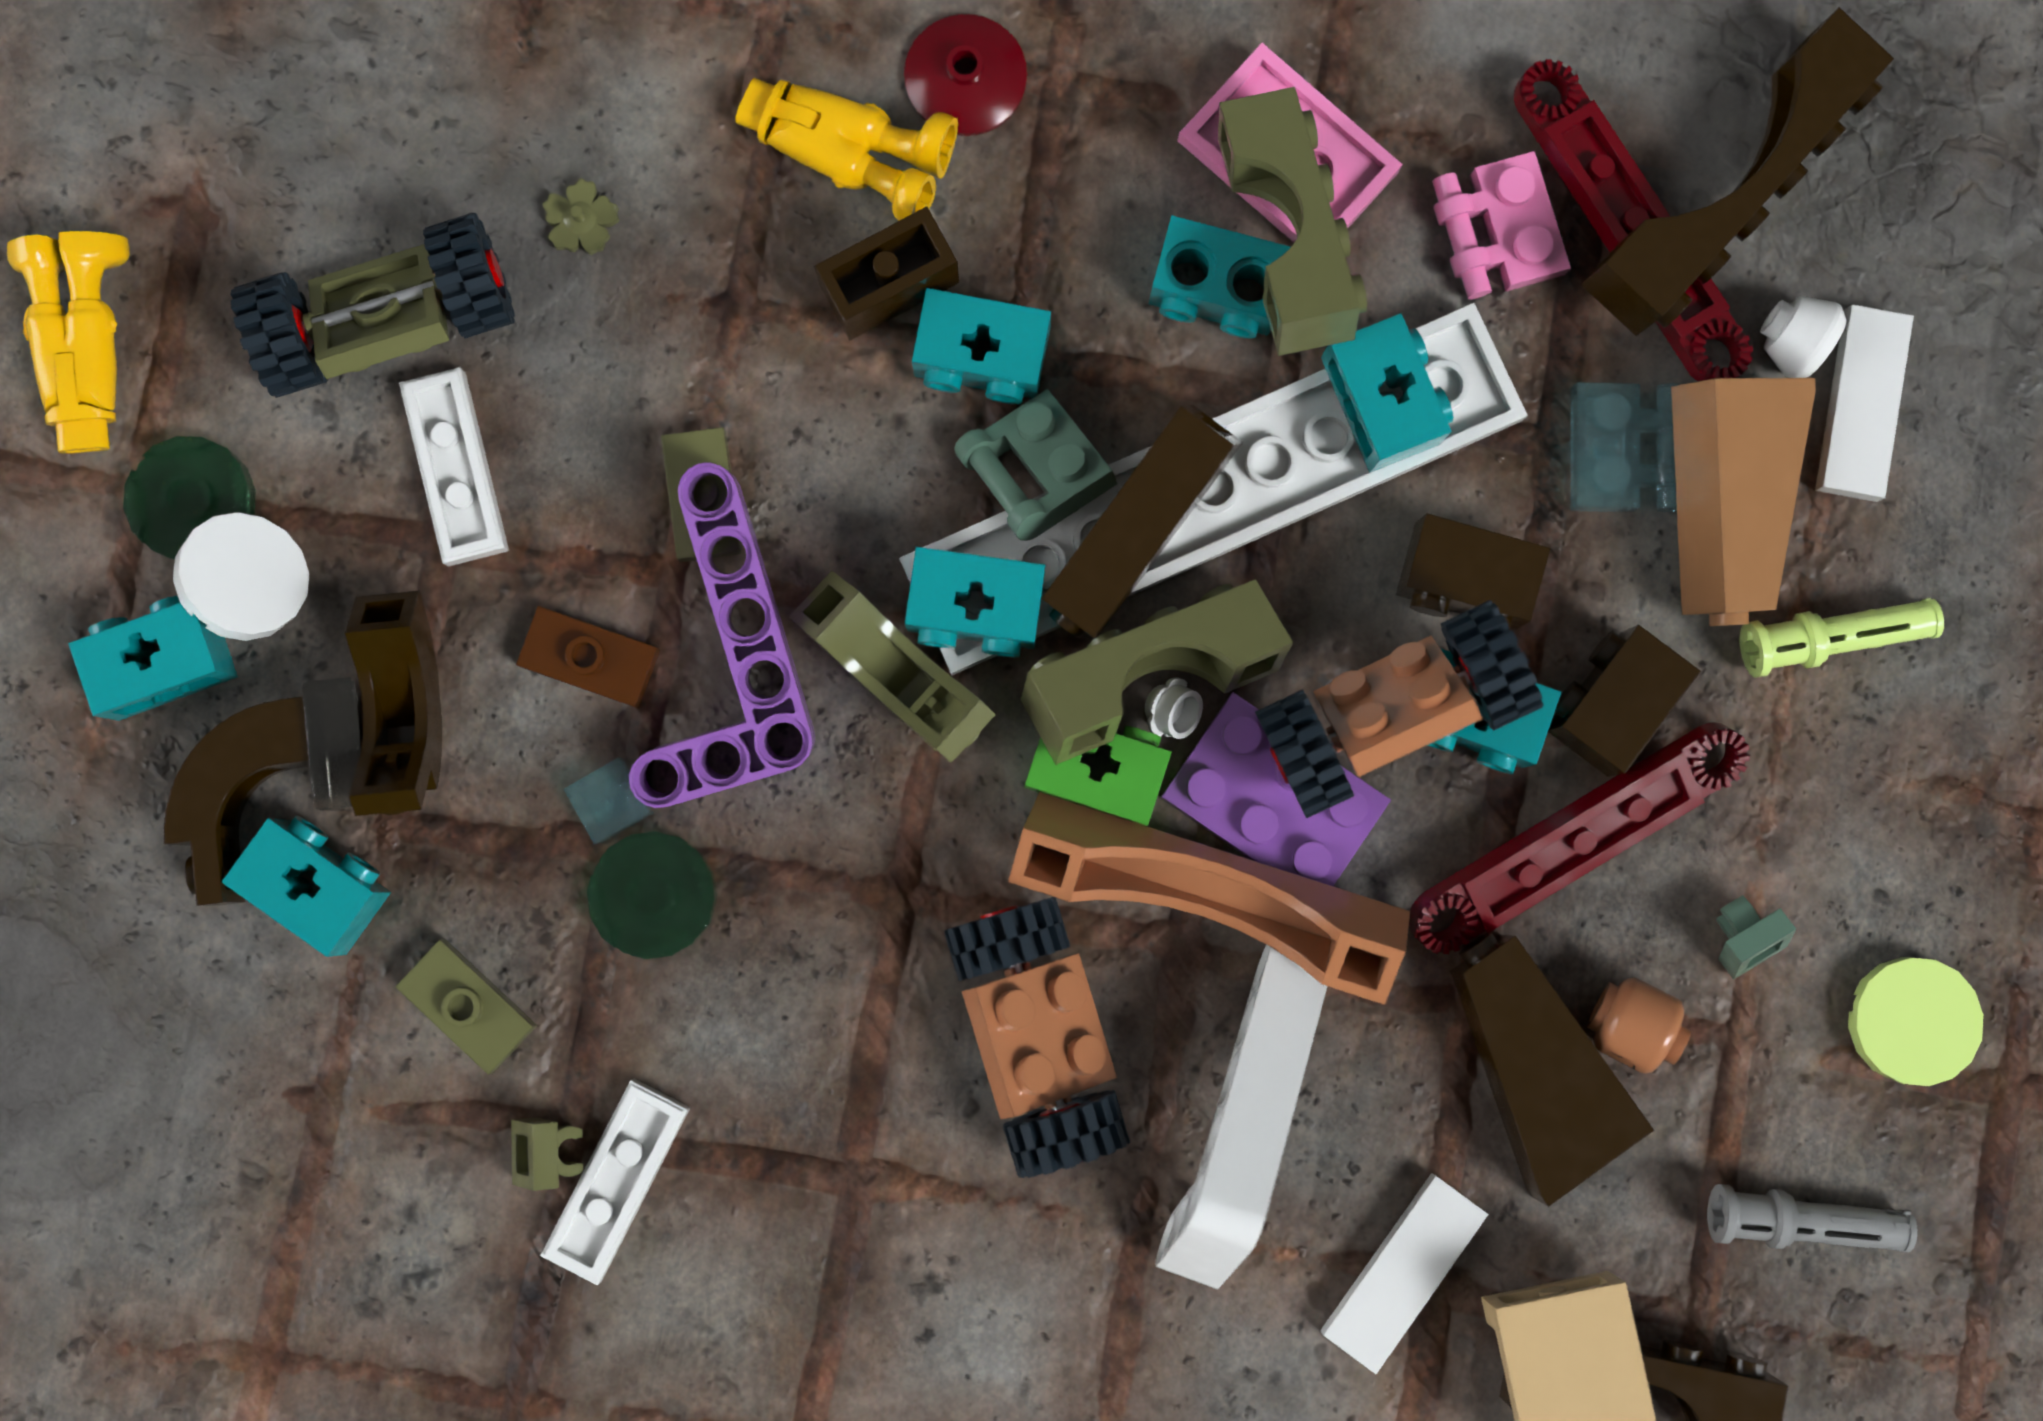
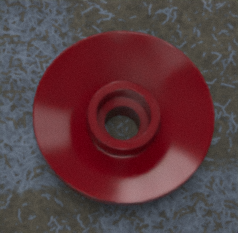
[904,14,1027,136]

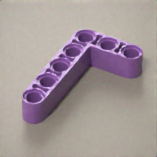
[629,462,815,808]

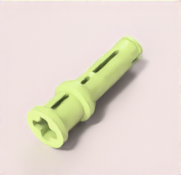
[1740,598,1944,678]

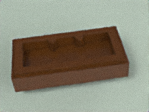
[516,606,660,709]

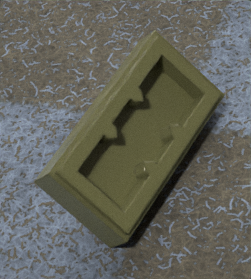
[661,427,742,562]
[396,939,538,1075]

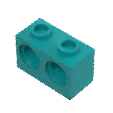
[1148,215,1291,339]

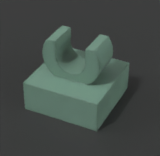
[1716,895,1797,980]

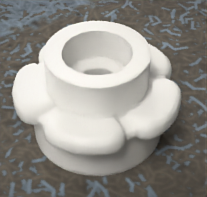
[1145,677,1203,739]

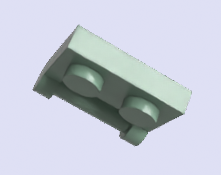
[954,389,1118,541]

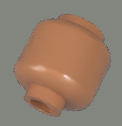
[1586,977,1691,1074]

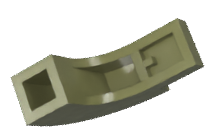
[789,571,996,763]

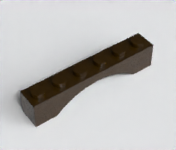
[1581,7,1894,336]

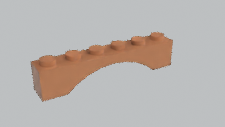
[1008,792,1410,1005]

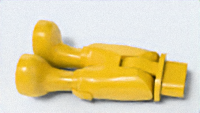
[735,78,958,221]
[7,231,130,454]

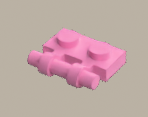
[1432,151,1571,300]

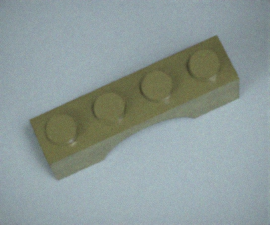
[1218,87,1367,356]
[1021,579,1293,765]

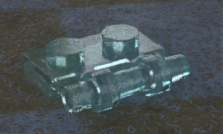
[1571,382,1682,512]

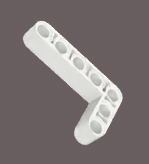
[1155,945,1327,1289]

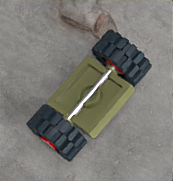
[230,212,515,398]

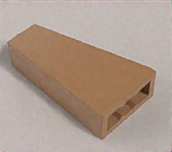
[1671,378,1816,626]

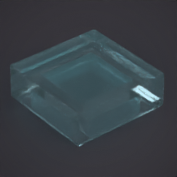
[564,757,653,845]

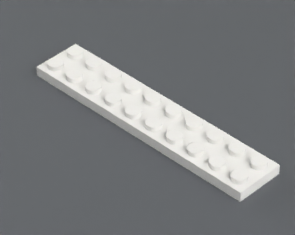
[899,303,1528,676]

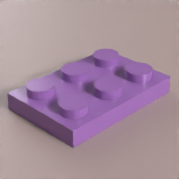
[1160,692,1391,886]

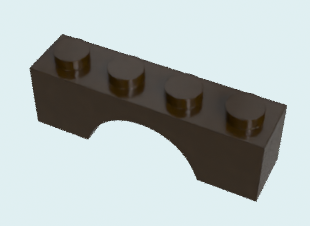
[1499,1336,1789,1421]

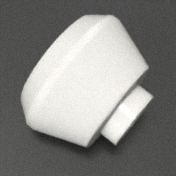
[1760,296,1846,378]

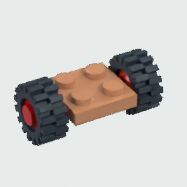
[1255,600,1543,819]
[944,897,1131,1178]

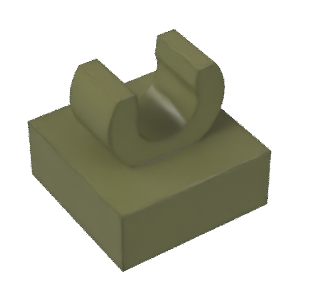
[511,1117,583,1191]

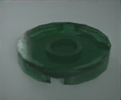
[123,436,256,560]
[587,831,717,959]

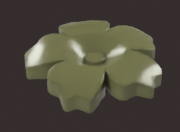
[542,178,619,255]

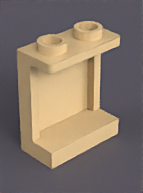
[1481,1271,1656,1421]

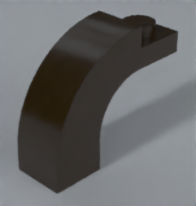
[345,590,442,817]
[164,696,333,906]

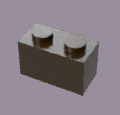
[814,206,959,341]
[1396,513,1551,629]
[1548,624,1701,777]

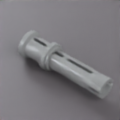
[1707,1184,1917,1253]

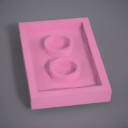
[1178,43,1403,243]

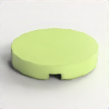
[1848,957,1984,1086]

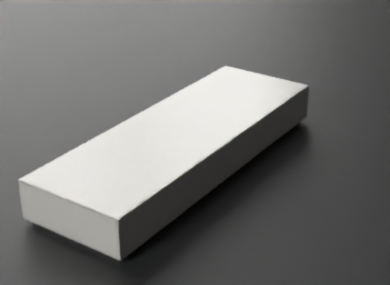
[1815,305,1914,502]
[399,367,509,567]
[540,1078,691,1285]
[1320,1173,1489,1374]

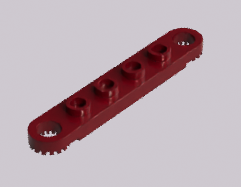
[1514,59,1753,382]
[1409,722,1750,954]

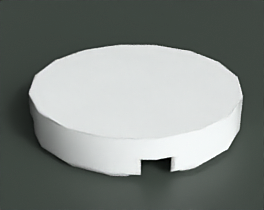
[173,512,309,641]

